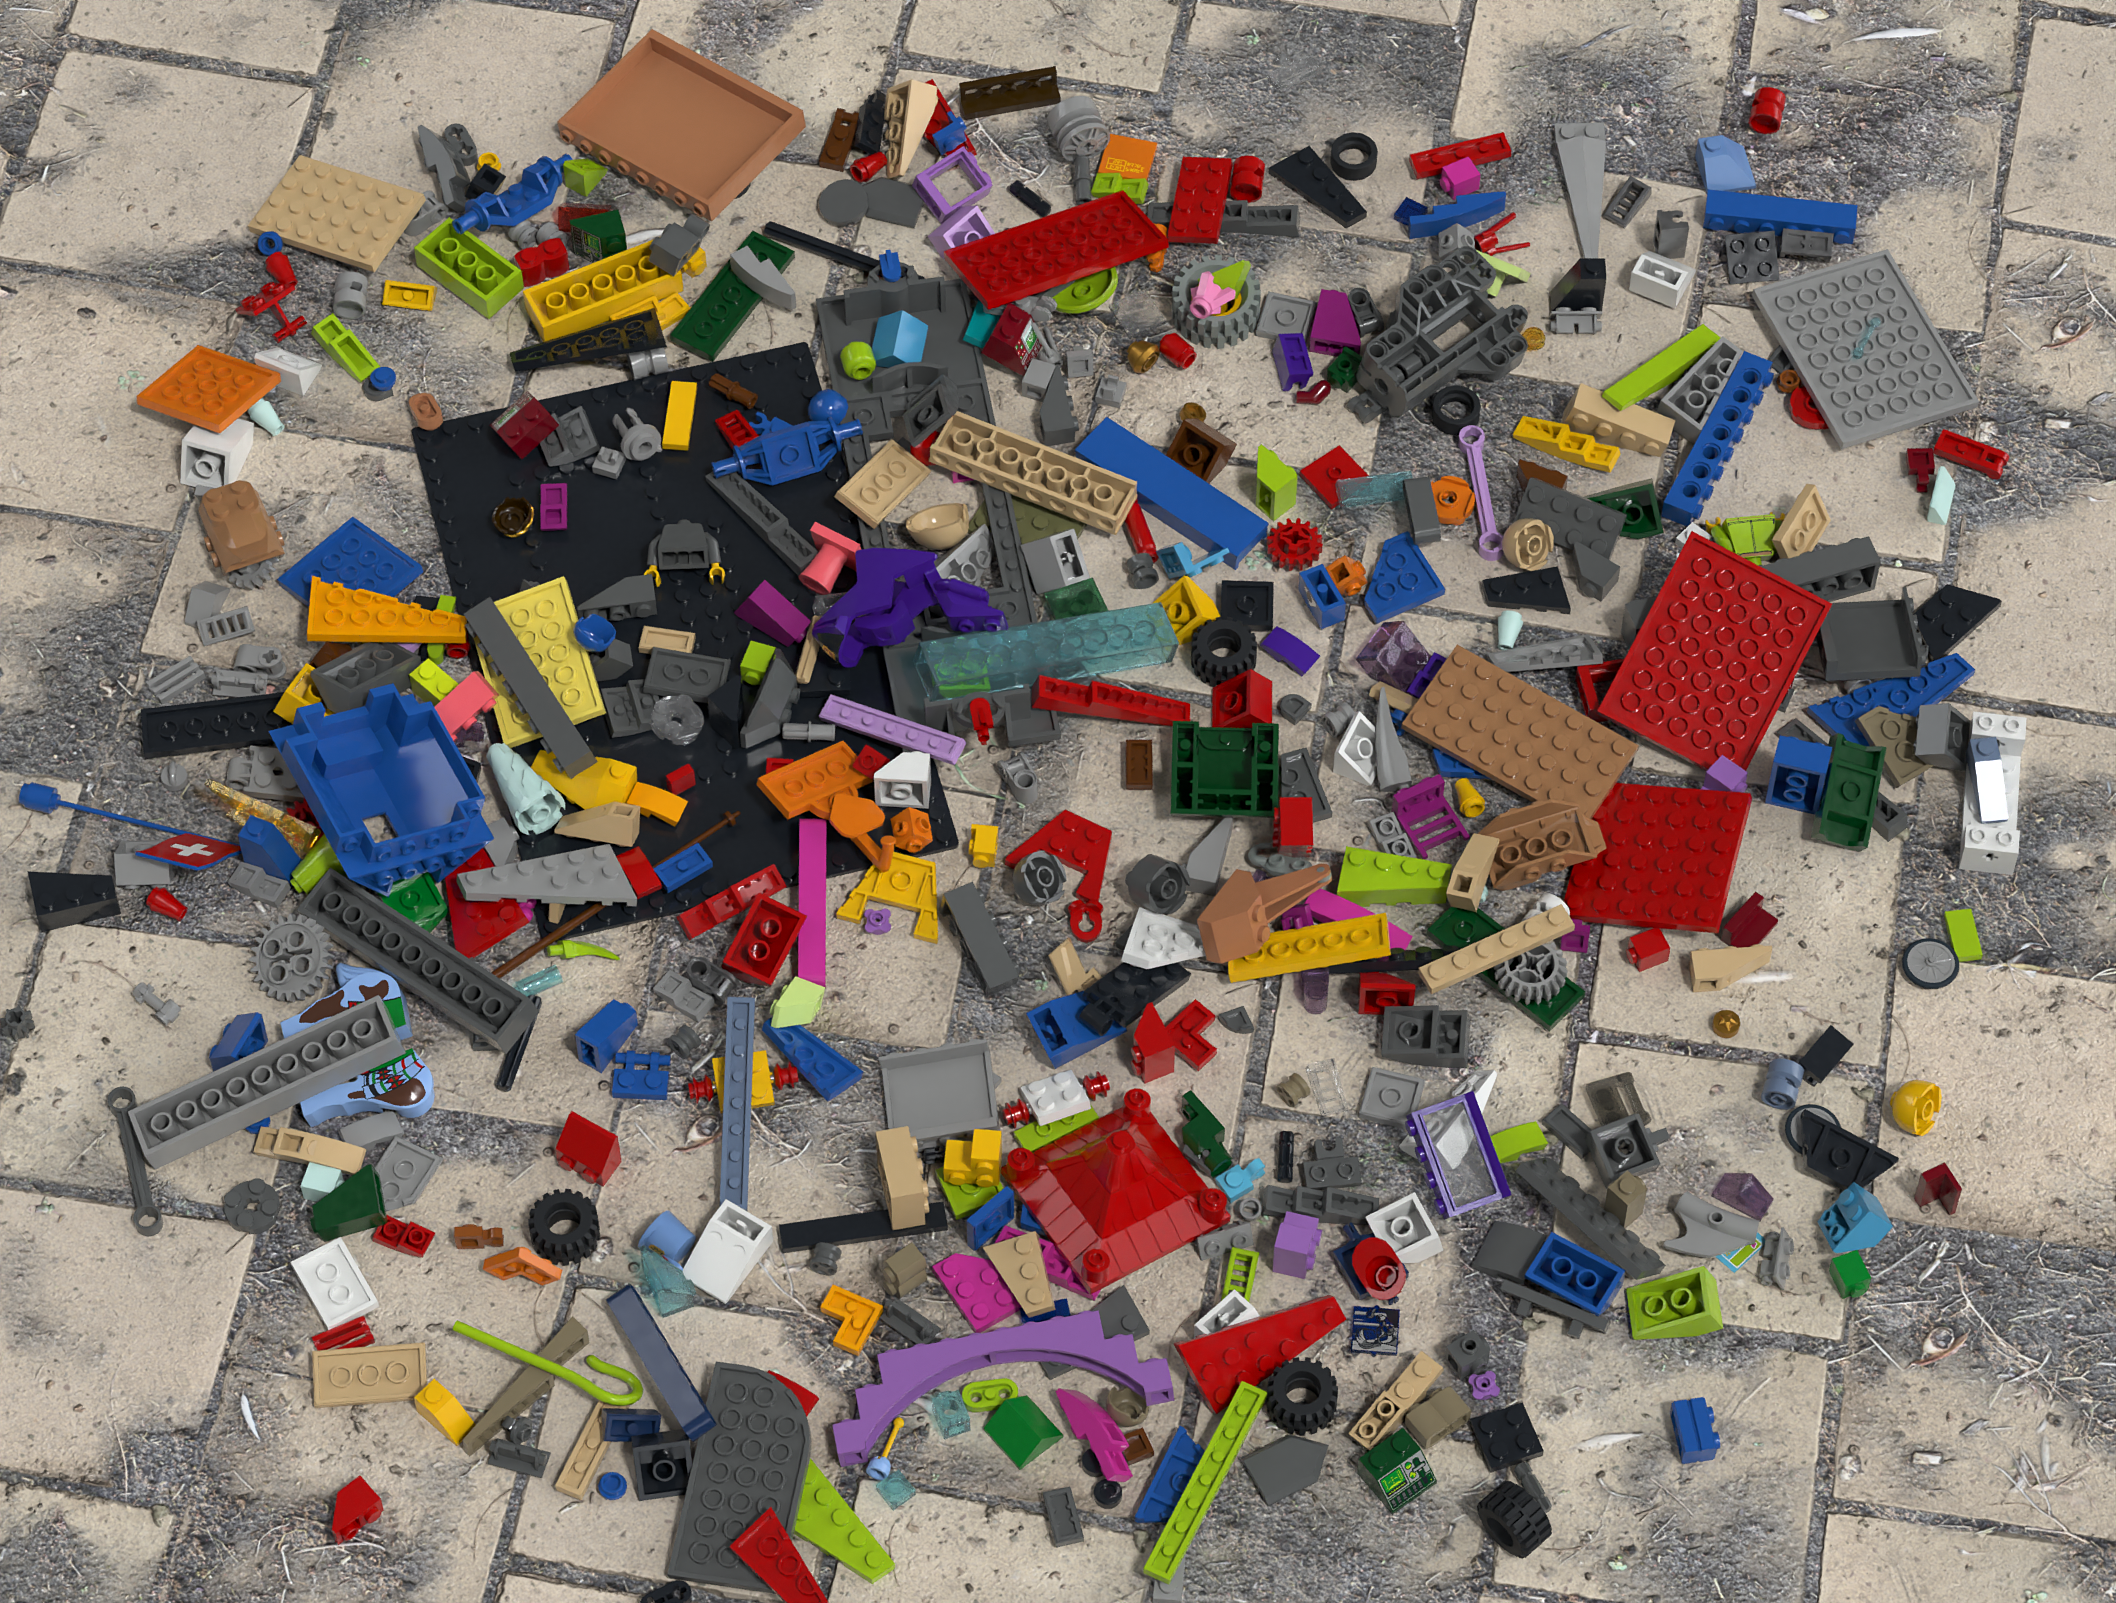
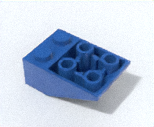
[1026,991,1127,1069]

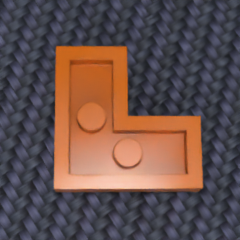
[483,1247,562,1286]

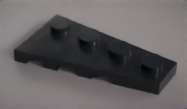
[1268,146,1367,228]

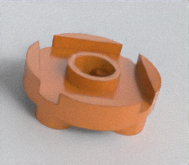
[1431,476,1475,526]

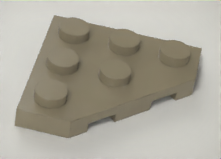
[1855,706,1934,788]

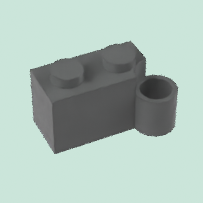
[649,214,710,276]

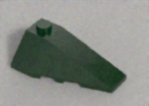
[1584,478,1664,539]

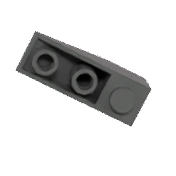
[1040,366,1079,446]
[577,574,657,621]

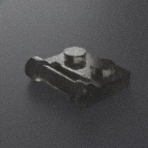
[1586,1072,1652,1126]

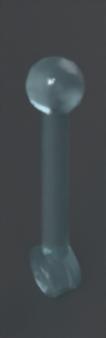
[1853,317,1881,359]

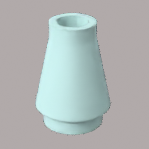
[248,398,285,436]
[1497,610,1523,650]

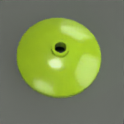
[1052,266,1118,314]

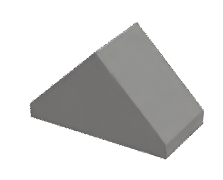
[185,581,230,632]

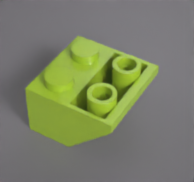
[1256,444,1298,522]

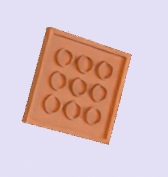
[136,345,281,433]

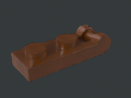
[819,108,859,172]

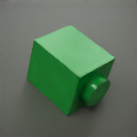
[1829,1250,1871,1299]

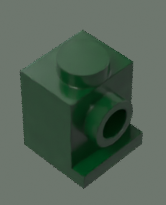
[1327,346,1362,393]

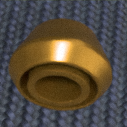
[1127,340,1160,373]

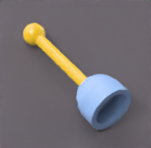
[866,1417,904,1480]

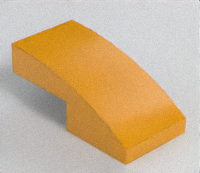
[626,782,688,827]

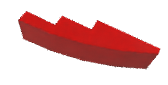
[676,864,787,941]

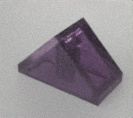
[1711,1173,1774,1222]

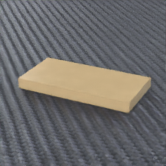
[835,439,931,529]
[312,1342,428,1408]

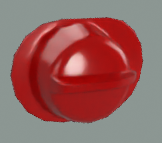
[1352,1237,1406,1300]

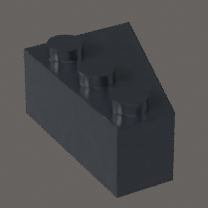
[27,871,121,932]

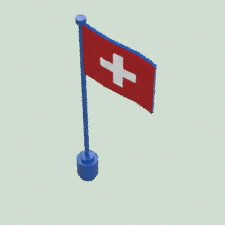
[19,782,242,870]

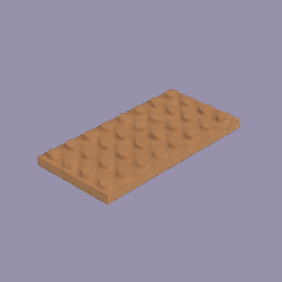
[1401,644,1639,819]

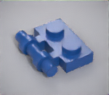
[612,1050,671,1100]

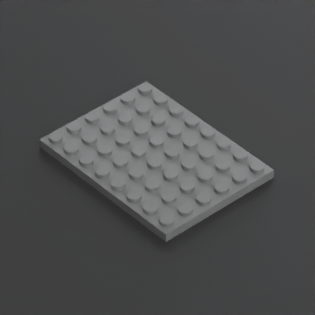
[1752,249,1979,449]

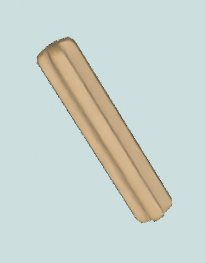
[795,615,822,684]

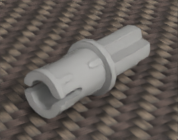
[782,721,835,742]

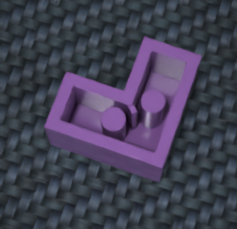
[1701,755,1748,792]
[1273,1211,1323,1279]

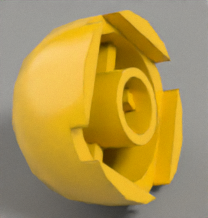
[1890,1079,1942,1136]

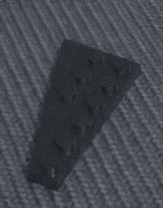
[510,308,667,372]

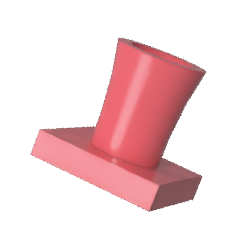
[798,522,861,596]

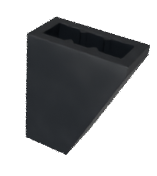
[1550,258,1606,312]

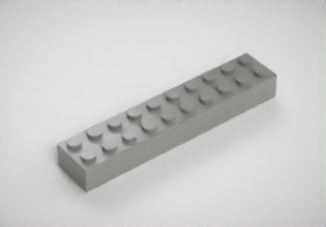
[128,995,406,1170]

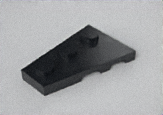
[1482,566,1571,614]
[799,646,850,698]

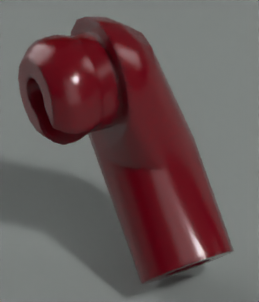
[1296,380,1331,404]

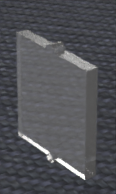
[1109,289,1166,339]

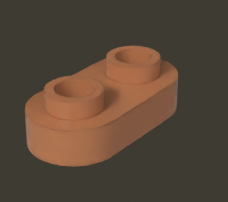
[409,393,443,431]

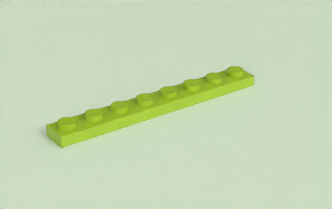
[1143,1381,1267,1585]

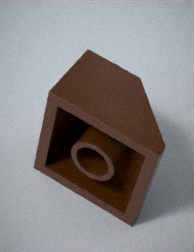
[1166,418,1237,484]

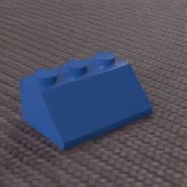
[1524,1232,1626,1316]

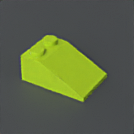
[1626,1266,1723,1340]

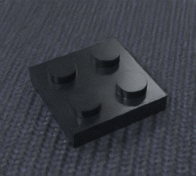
[1221,580,1274,631]
[1469,1402,1544,1473]

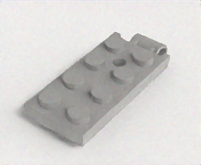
[226,746,304,803]

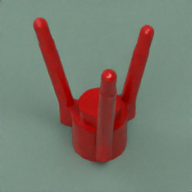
[1474,212,1530,256]

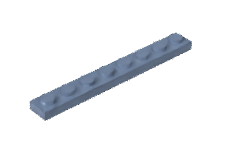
[720,997,755,1211]

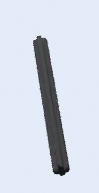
[764,221,925,280]

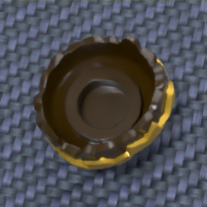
[492,497,534,537]

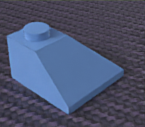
[1695,135,1756,193]

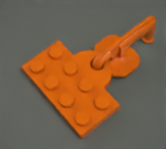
[757,741,896,873]

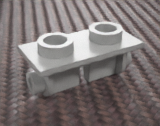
[1550,307,1602,334]
[211,669,268,698]
[1194,1220,1254,1261]
[1759,1227,1794,1290]

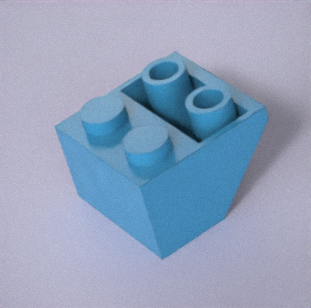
[1817,1182,1893,1253]

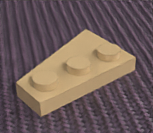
[983,1231,1056,1318]

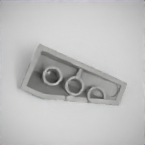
[928,524,995,617]

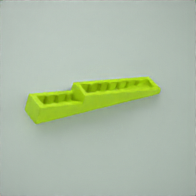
[1602,324,1721,411]

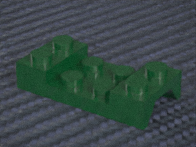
[1811,733,1887,852]

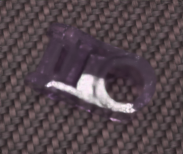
[1301,966,1329,1014]

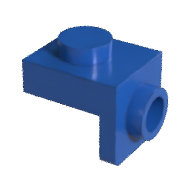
[932,111,967,155]

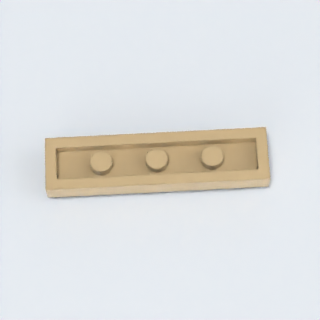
[555,1391,630,1500]

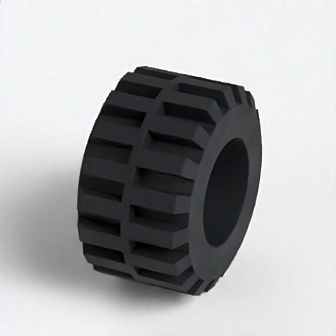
[1191,617,1257,687]
[528,1189,600,1266]
[1266,1357,1338,1436]
[1477,1480,1552,1559]

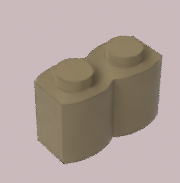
[882,1242,927,1299]
[1405,1386,1471,1449]

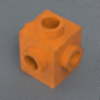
[1326,555,1368,596]
[891,807,933,853]

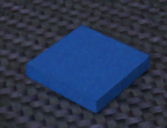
[967,1186,1014,1251]

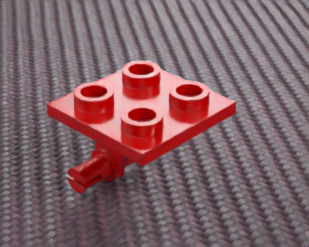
[235,282,307,343]

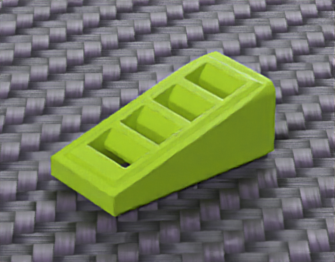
[1221,1247,1259,1302]

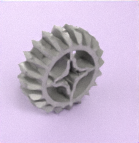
[1494,942,1568,1005]

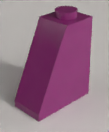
[1309,289,1361,357]
[734,580,811,647]

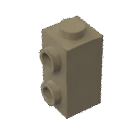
[1604,1170,1647,1229]

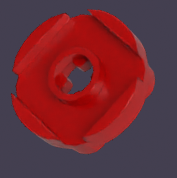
[1789,386,1829,430]

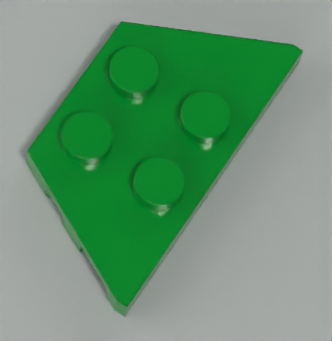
[377,872,448,933]

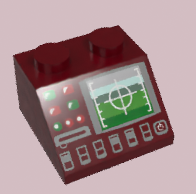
[981,303,1042,377]
[490,391,559,460]

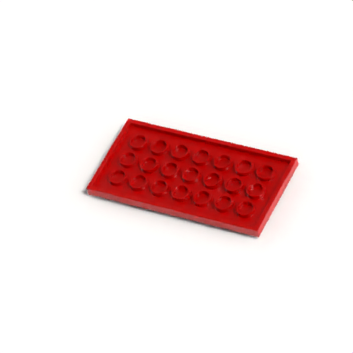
[944,190,1169,310]

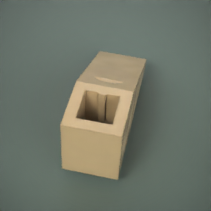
[555,802,640,847]
[1446,833,1500,912]
[1689,944,1772,992]

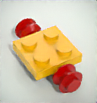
[688,1050,799,1114]

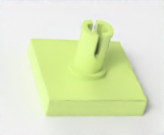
[1476,250,1531,297]

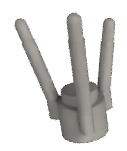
[1031,322,1063,368]

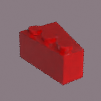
[1272,797,1314,857]

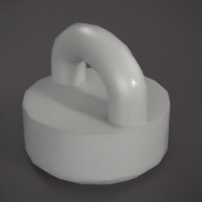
[161,761,188,791]

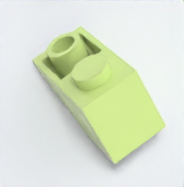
[770,976,825,1028]

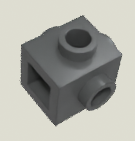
[1444,1330,1490,1380]

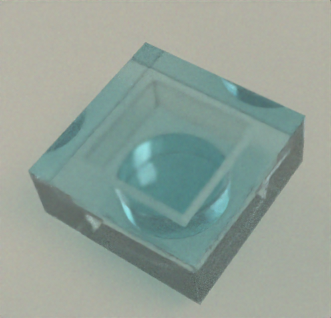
[876,1470,916,1510]

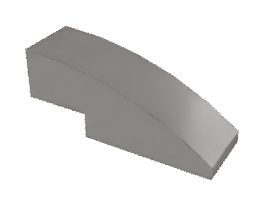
[730,246,796,310]

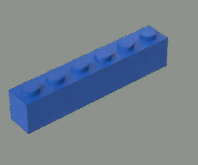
[1703,189,1858,244]

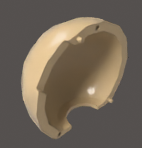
[906,503,969,550]

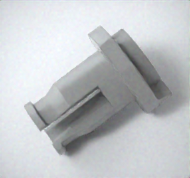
[613,408,662,461]

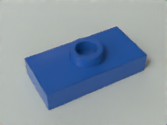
[653,843,713,893]

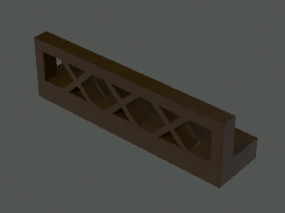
[959,66,1061,120]

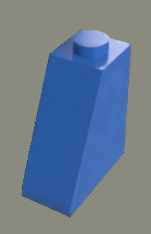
[238,815,302,888]
[575,999,638,1074]

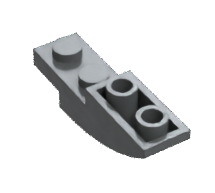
[417,125,471,213]

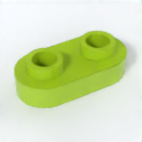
[962,1378,1018,1413]

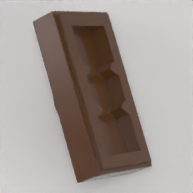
[1126,740,1153,790]

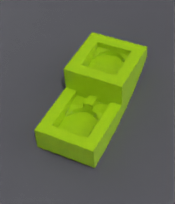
[1091,173,1149,204]
[1490,1121,1548,1163]

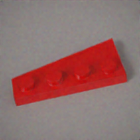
[729,1507,829,1603]

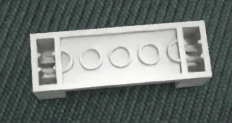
[1959,712,2027,875]

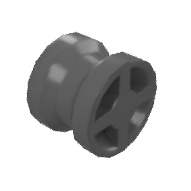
[667,1024,702,1059]
[810,1243,842,1276]

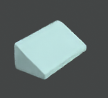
[1927,466,1955,525]

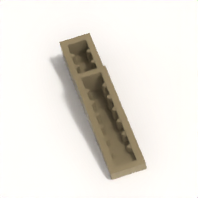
[462,1316,590,1457]

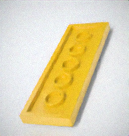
[1228,913,1391,983]

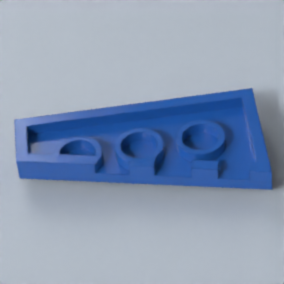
[762,1016,864,1102]

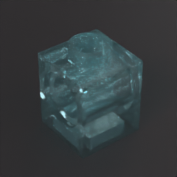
[932,1390,971,1440]

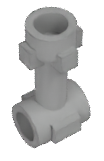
[133,982,181,1026]

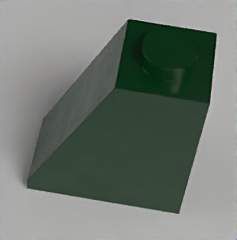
[310,1164,388,1242]

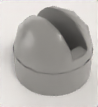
[1240,1197,1262,1221]

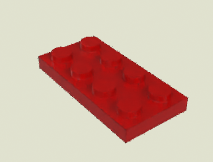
[1167,156,1233,244]

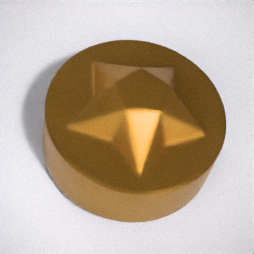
[1180,402,1206,422]
[1712,1010,1740,1038]

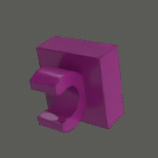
[1281,904,1314,930]
[1560,919,1590,953]

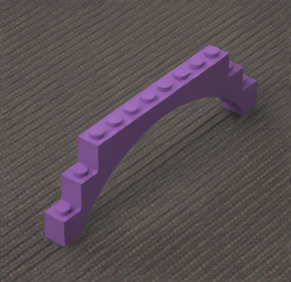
[832,1310,1175,1467]

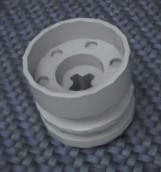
[1047,96,1110,162]

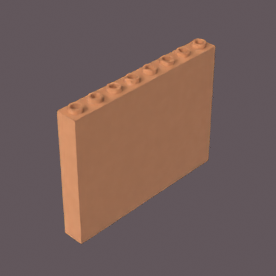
[557,29,806,222]

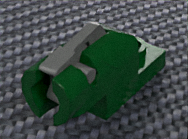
[1181,1090,1233,1178]

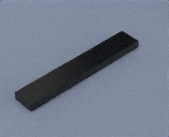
[779,1202,948,1253]

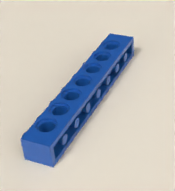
[1661,351,1774,527]

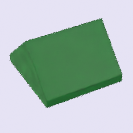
[984,1395,1063,1470]

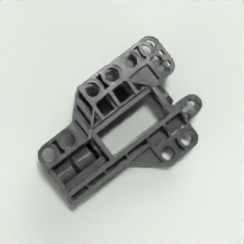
[1356,246,1528,417]

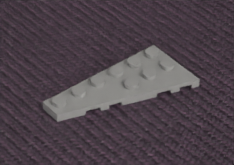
[457,844,637,906]

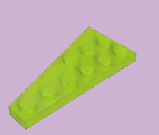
[794,1458,895,1584]

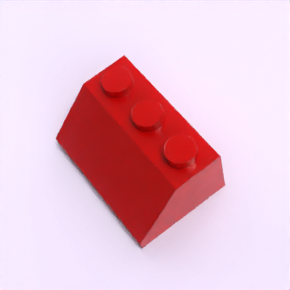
[722,893,807,987]

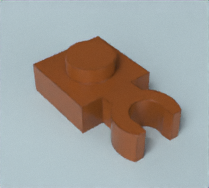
[454,1224,504,1249]

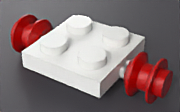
[1002,1070,1110,1129]

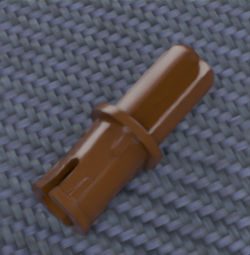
[709,374,758,409]

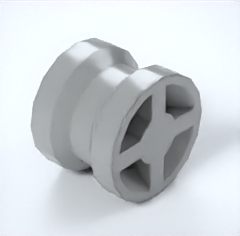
[508,219,538,249]
[536,222,568,246]

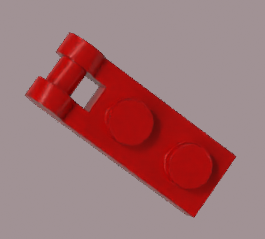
[1933,429,2009,480]

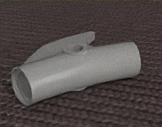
[1664,1191,1760,1258]

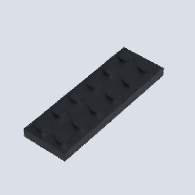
[141,692,293,759]

